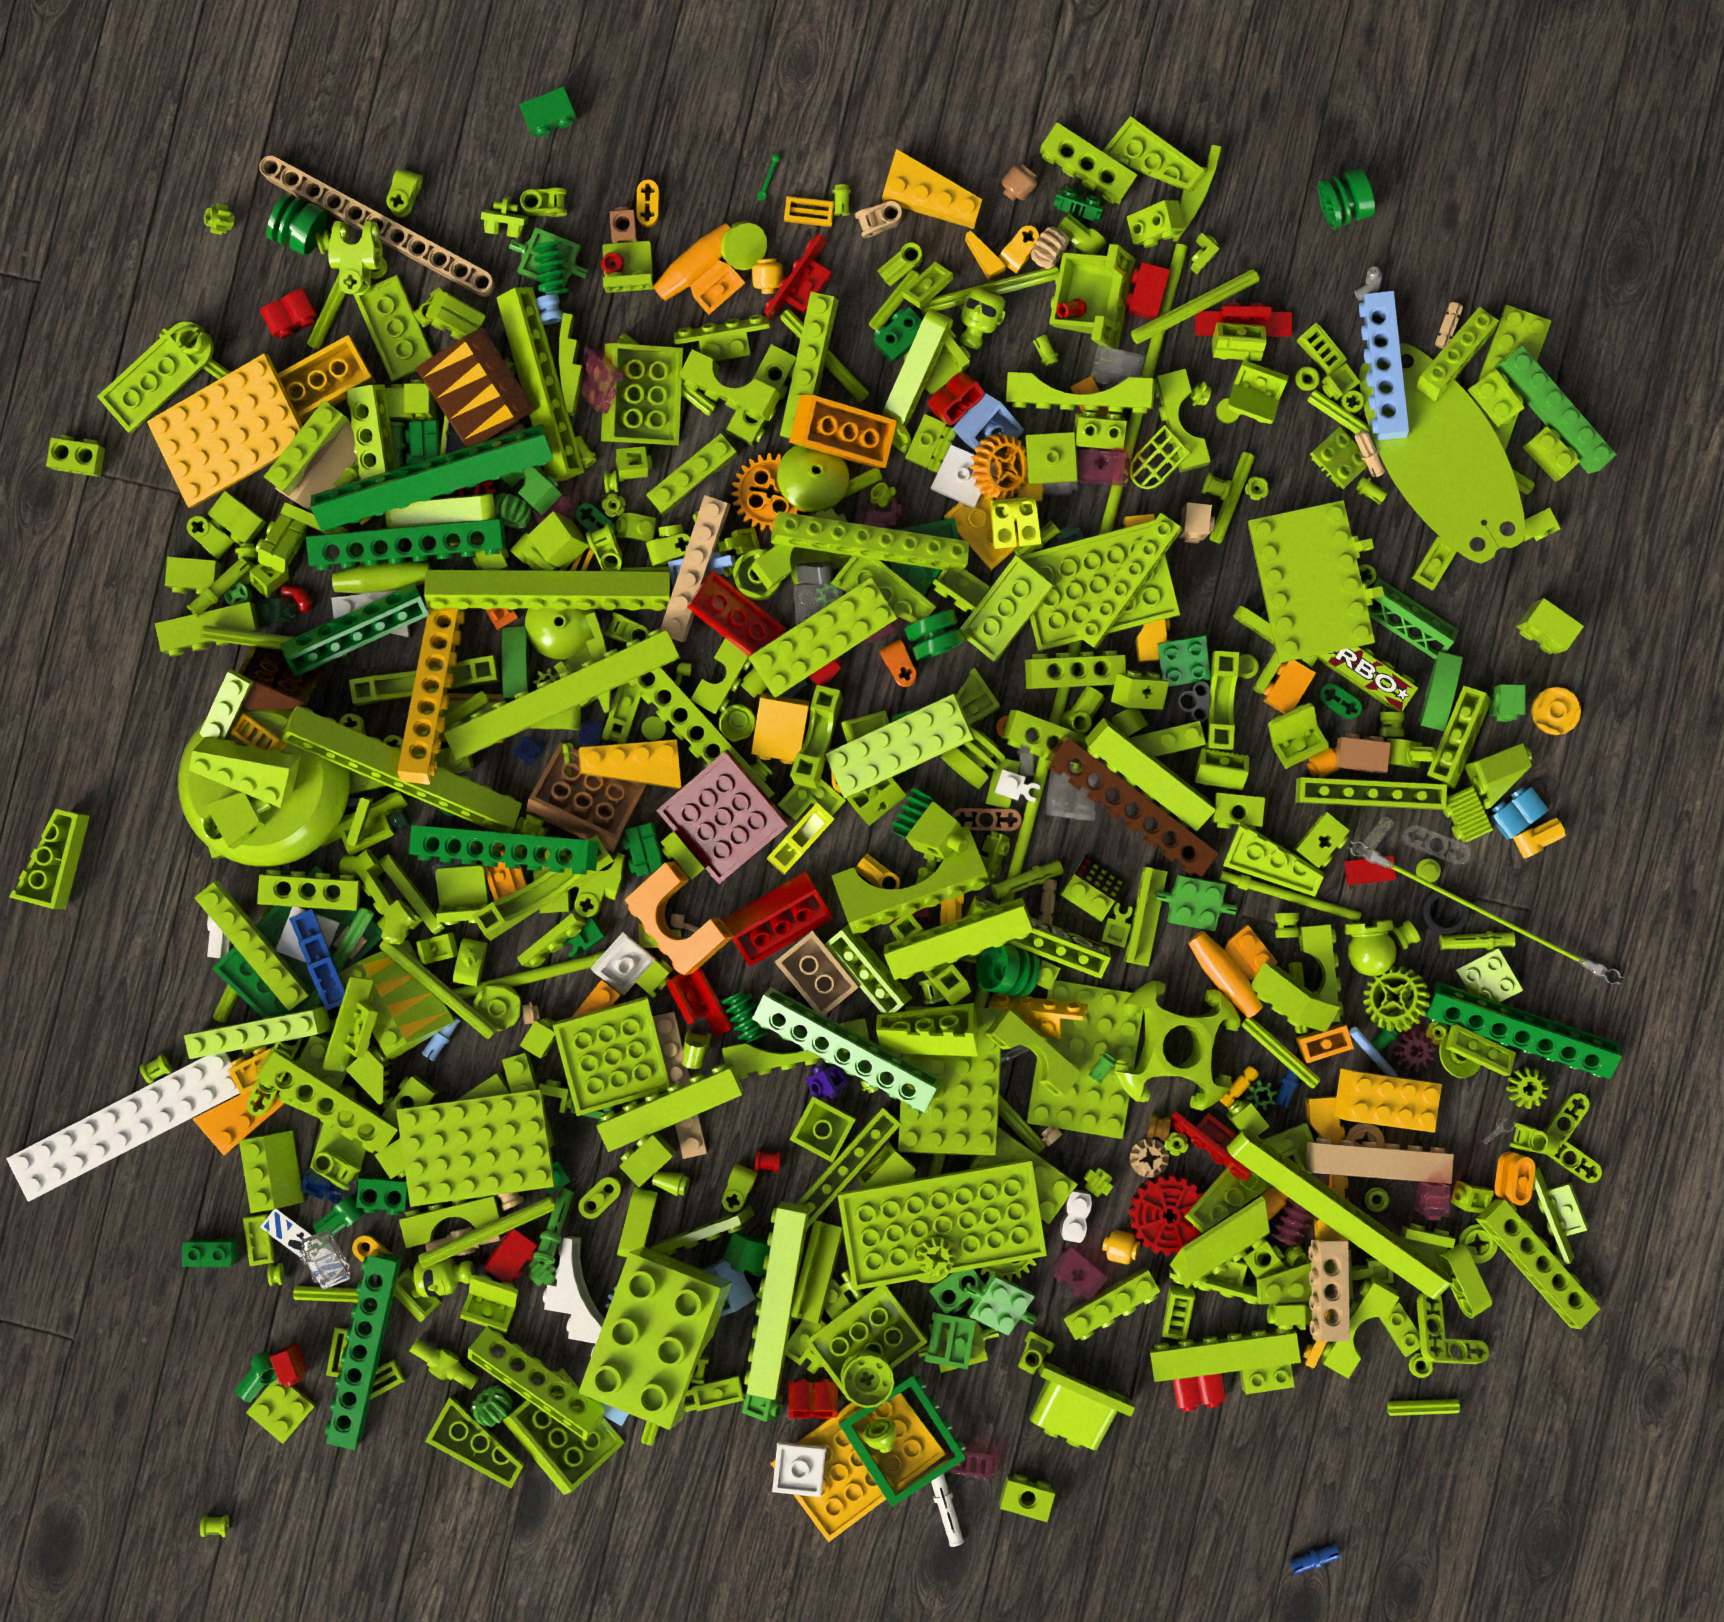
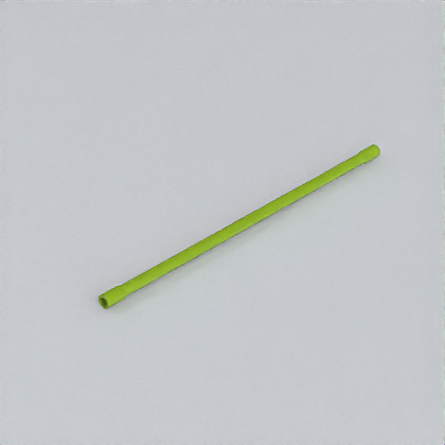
[242,950,606,1054]

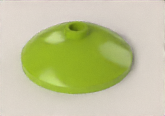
[777,445,849,512]
[525,608,596,660]

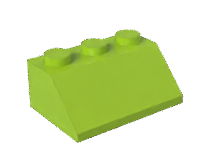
[239,1130,305,1213]

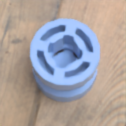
[536,294,563,325]

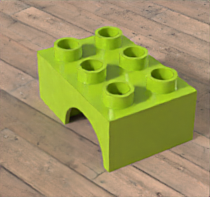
[578,1246,732,1430]

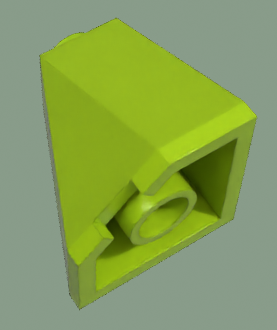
[1464,743,1532,809]

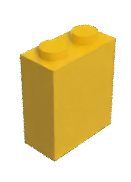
[751,693,810,764]

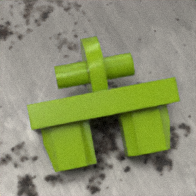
[481,196,528,238]

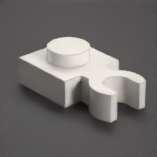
[995,770,1040,802]

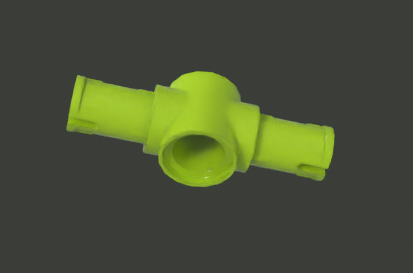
[409,1339,479,1390]

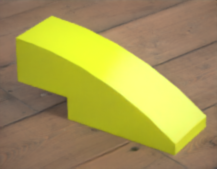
[767,803,834,875]

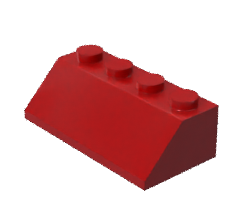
[722,871,833,967]

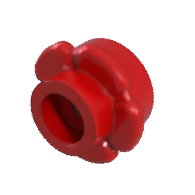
[601,252,625,275]

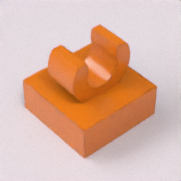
[486,608,519,631]

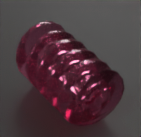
[1271,1198,1314,1246]

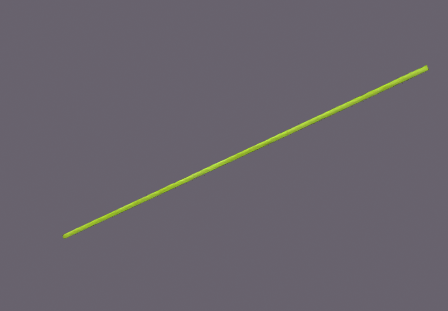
[927,244,1188,1177]

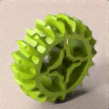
[1363,966,1430,1032]

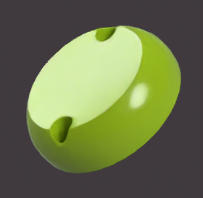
[178,708,350,867]

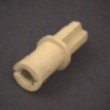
[1355,430,1386,477]

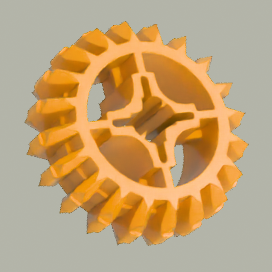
[969,433,1028,499]

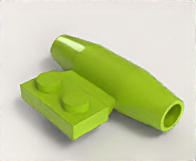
[332,527,431,594]

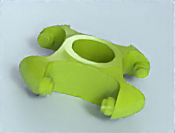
[1114,980,1241,1111]

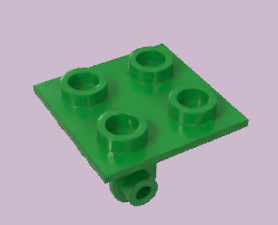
[1054,186,1105,222]
[1158,635,1211,687]

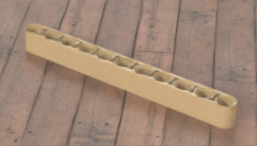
[259,156,495,297]

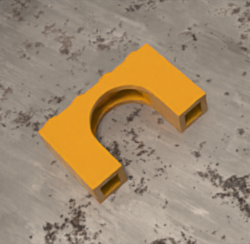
[625,861,734,975]

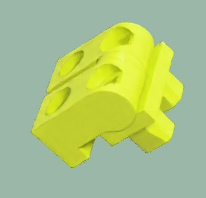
[990,496,1041,549]

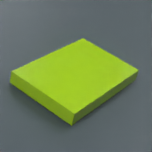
[310,1109,379,1182]

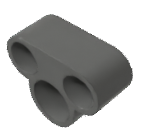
[796,561,834,584]
[1177,681,1210,723]

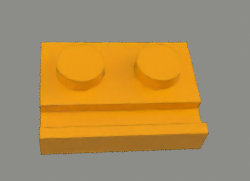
[481,850,527,901]

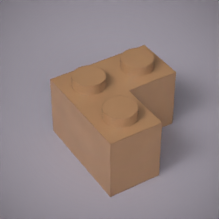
[1335,733,1391,774]

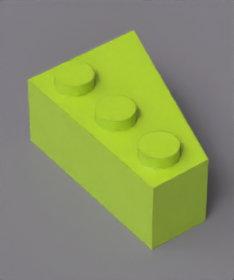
[1251,962,1341,1032]

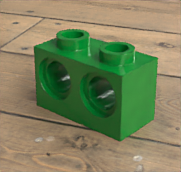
[356,1176,409,1215]
[182,1239,238,1267]

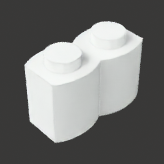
[1060,1189,1092,1243]

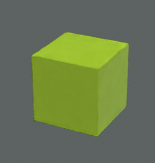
[528,511,590,570]

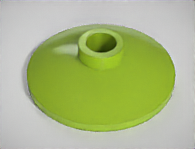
[1439,1033,1481,1078]

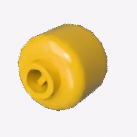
[752,258,784,294]
[1103,1230,1140,1265]

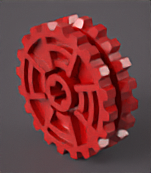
[1128,1174,1207,1256]

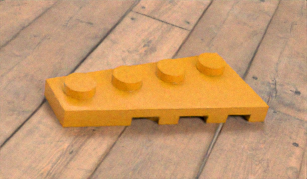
[193,1077,286,1155]

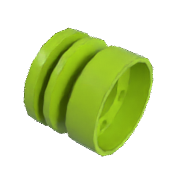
[941,728,1005,789]
[841,1350,894,1408]

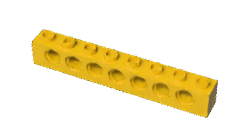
[397,608,465,785]

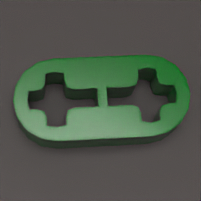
[576,503,616,536]
[1318,684,1362,719]

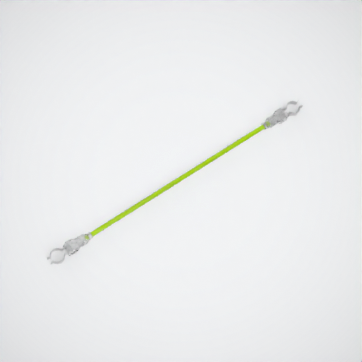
[1347,841,1624,984]

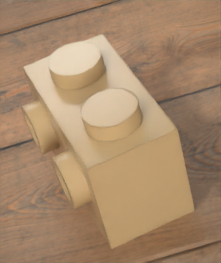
[1179,502,1215,543]

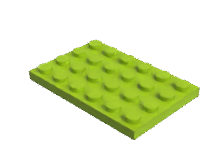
[1019,520,1180,652]
[1026,980,1143,1139]
[898,1006,1002,1156]
[396,1089,556,1207]

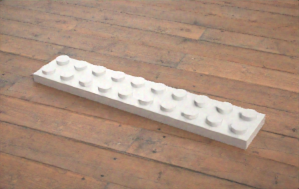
[6,1052,240,1202]

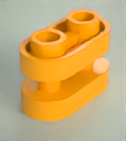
[1494,1151,1535,1205]

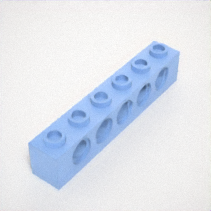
[1359,291,1409,441]

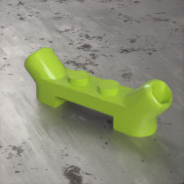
[339,849,416,945]

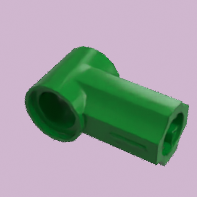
[313,1195,365,1242]
[235,1352,277,1403]

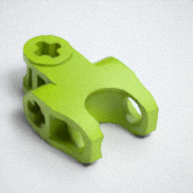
[328,221,382,296]
[575,853,626,918]

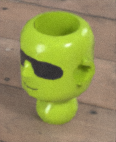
[960,287,1006,349]
[414,1257,476,1297]

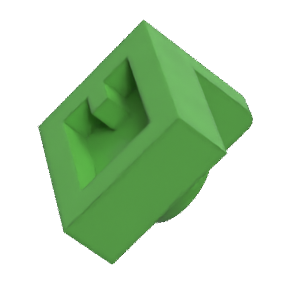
[742,1391,783,1422]

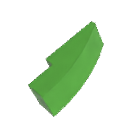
[502,626,530,699]
[1419,651,1463,731]

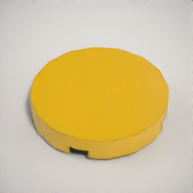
[1531,687,1581,735]

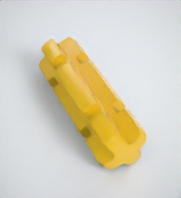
[1220,1066,1259,1107]

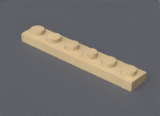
[652,1011,707,1159]

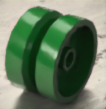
[904,609,966,661]

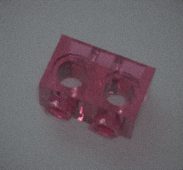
[1415,1181,1451,1220]

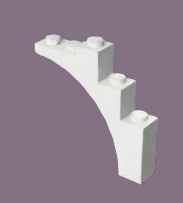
[543,1236,605,1356]

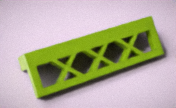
[1124,867,1168,966]
[790,1220,844,1324]

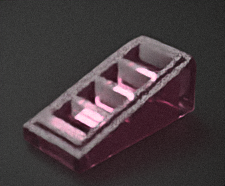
[944,1447,996,1480]

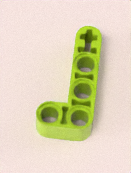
[246,1015,304,1116]

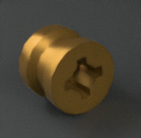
[1147,1114,1171,1141]

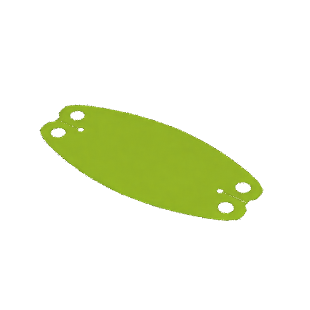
[1359,343,1525,563]

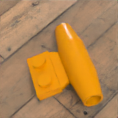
[653,223,745,315]
[1188,925,1278,1018]

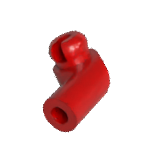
[281,585,313,612]

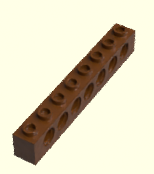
[1045,736,1219,877]

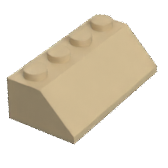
[275,421,372,513]

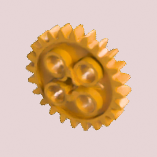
[731,453,806,533]

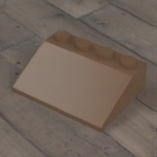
[526,742,647,853]

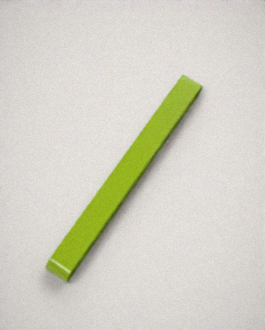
[1227,1129,1453,1299]

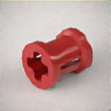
[755,1149,781,1173]

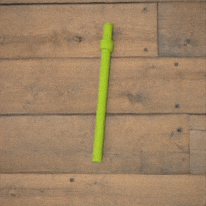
[1219,871,1361,922]

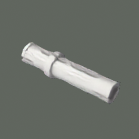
[931,1473,964,1547]

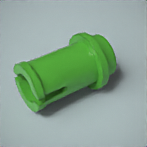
[1088,1051,1117,1084]

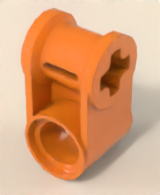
[879,639,916,687]

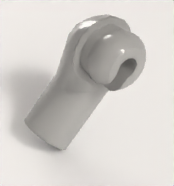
[1354,266,1382,301]

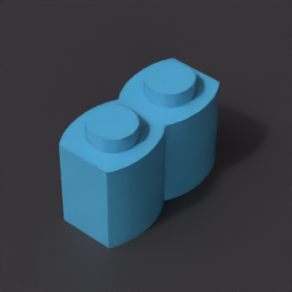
[1489,786,1549,840]

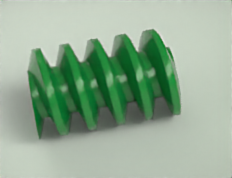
[533,241,569,294]
[890,788,935,841]
[722,989,768,1044]

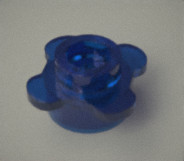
[513,736,542,765]

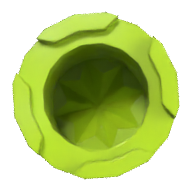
[1345,919,1396,977]

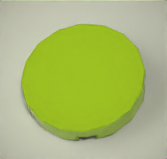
[721,221,767,270]
[473,983,522,1031]

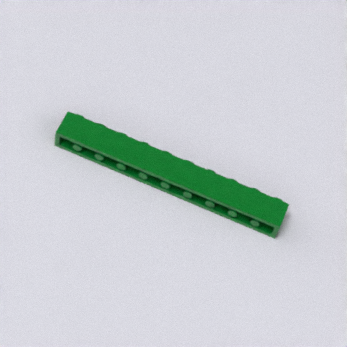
[310,424,554,531]

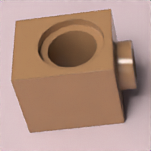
[609,207,638,244]

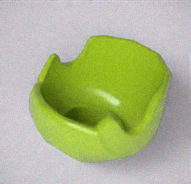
[719,704,755,742]

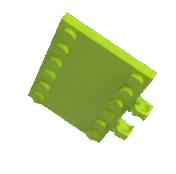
[1248,500,1384,664]

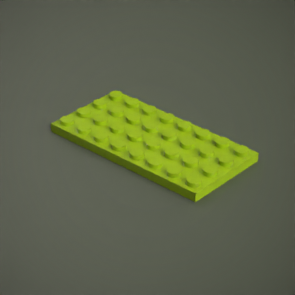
[837,1159,1047,1291]

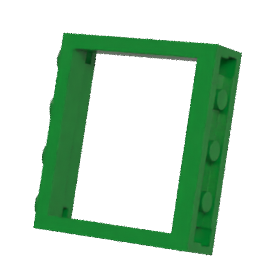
[838,1372,967,1507]

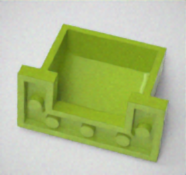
[1049,244,1136,353]
[1029,1360,1135,1450]

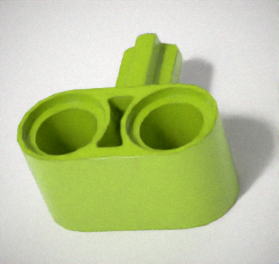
[1110,708,1148,736]
[1387,739,1437,768]
[453,938,487,987]

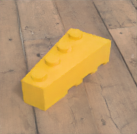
[882,149,982,229]
[578,740,681,789]

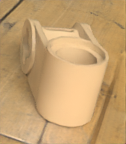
[855,201,903,238]

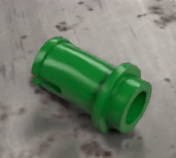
[1370,1027,1399,1053]

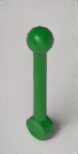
[757,153,781,202]

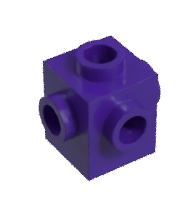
[805,1063,850,1100]

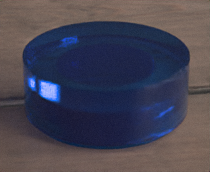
[579,722,603,747]

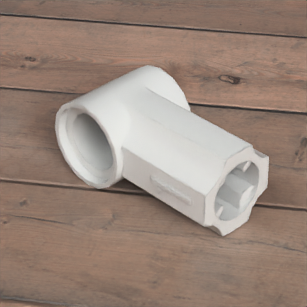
[207,915,231,958]

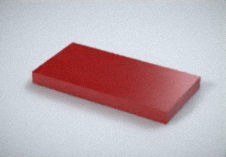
[687,569,787,656]

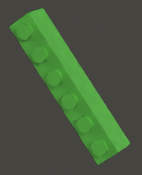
[1495,346,1616,474]

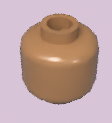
[1002,164,1037,201]

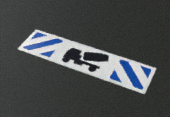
[260,1209,349,1282]

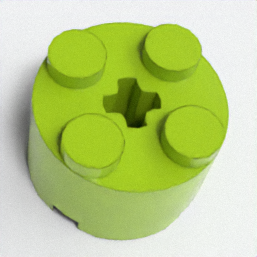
[733,549,782,601]

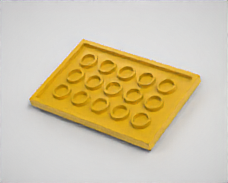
[147,354,303,508]
[770,1393,946,1542]

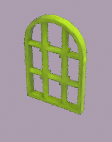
[1129,425,1191,489]

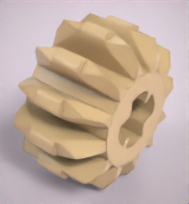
[1031,226,1069,270]

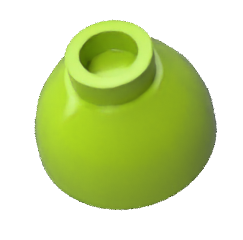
[863,1419,896,1453]

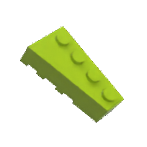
[189,736,302,808]
[9,809,90,910]
[876,1003,978,1057]
[425,1396,525,1489]

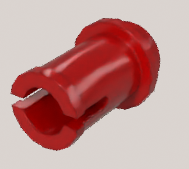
[1057,298,1087,318]

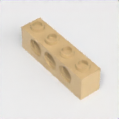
[1308,1239,1350,1342]

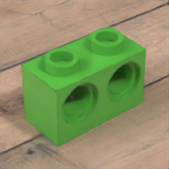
[1489,685,1525,722]
[928,1269,985,1314]

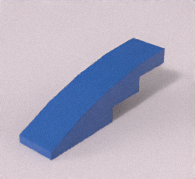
[289,908,346,1011]

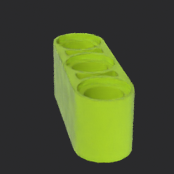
[617,1187,658,1258]
[1438,1244,1492,1318]

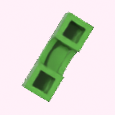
[501,465,562,516]

